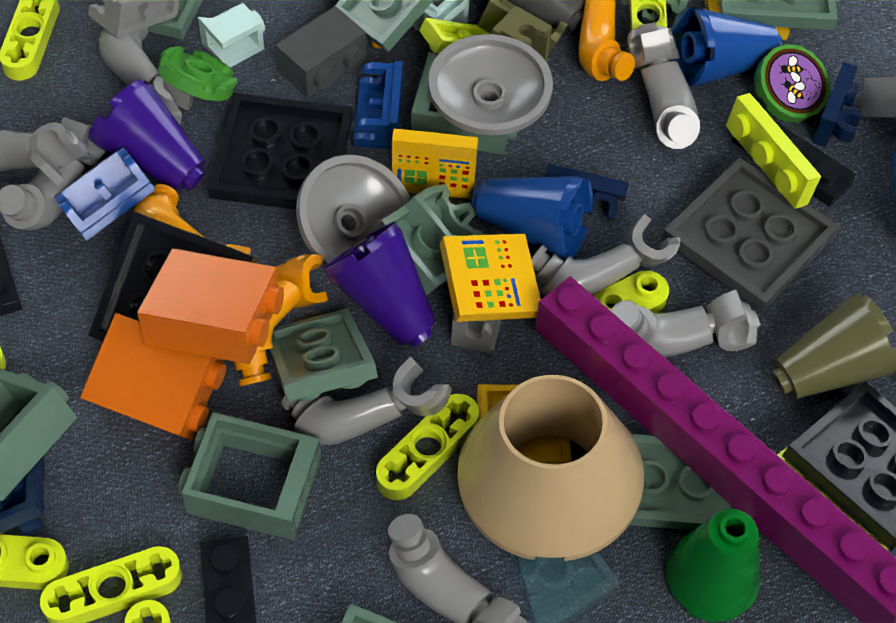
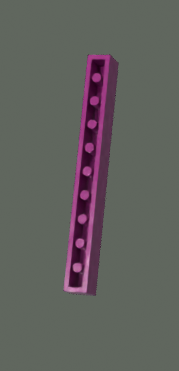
[535,276,896,623]

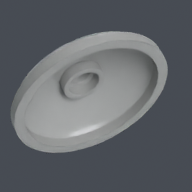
[428,34,553,135]
[296,155,411,266]

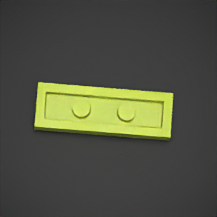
[726,93,821,209]

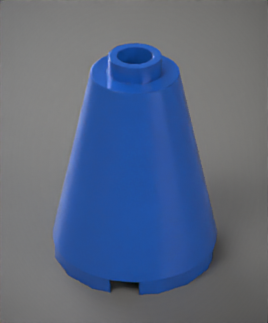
[670,7,782,87]
[472,176,593,259]

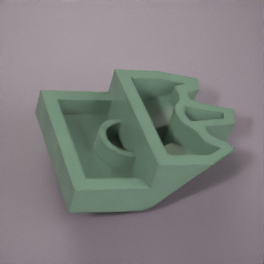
[372,184,485,296]

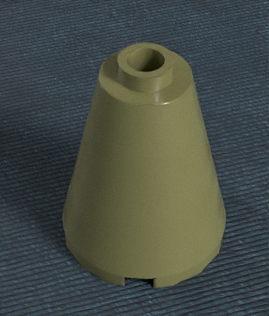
[771,293,896,399]

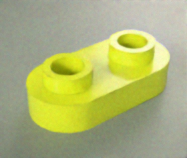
[594,271,669,314]
[0,534,69,590]

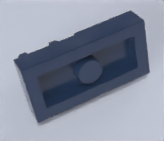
[812,62,862,147]
[544,164,629,220]
[0,455,45,536]

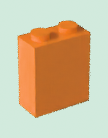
[137,248,284,364]
[80,313,226,441]

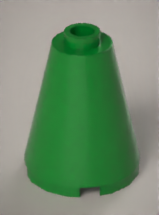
[665,509,761,623]

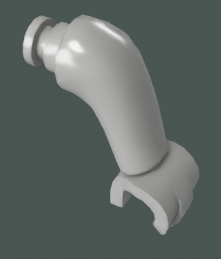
[627,22,700,149]
[99,28,194,125]
[0,117,109,231]
[0,122,93,186]
[531,214,680,296]
[610,289,761,358]
[281,357,452,446]
[388,514,529,623]

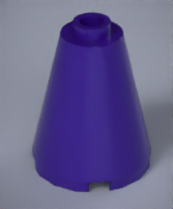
[88,79,205,192]
[324,221,436,347]

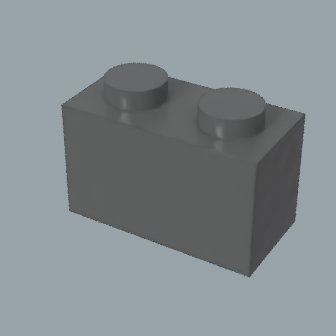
[275,6,367,98]

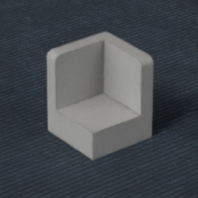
[861,77,896,119]

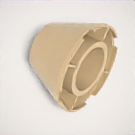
[457,375,644,561]

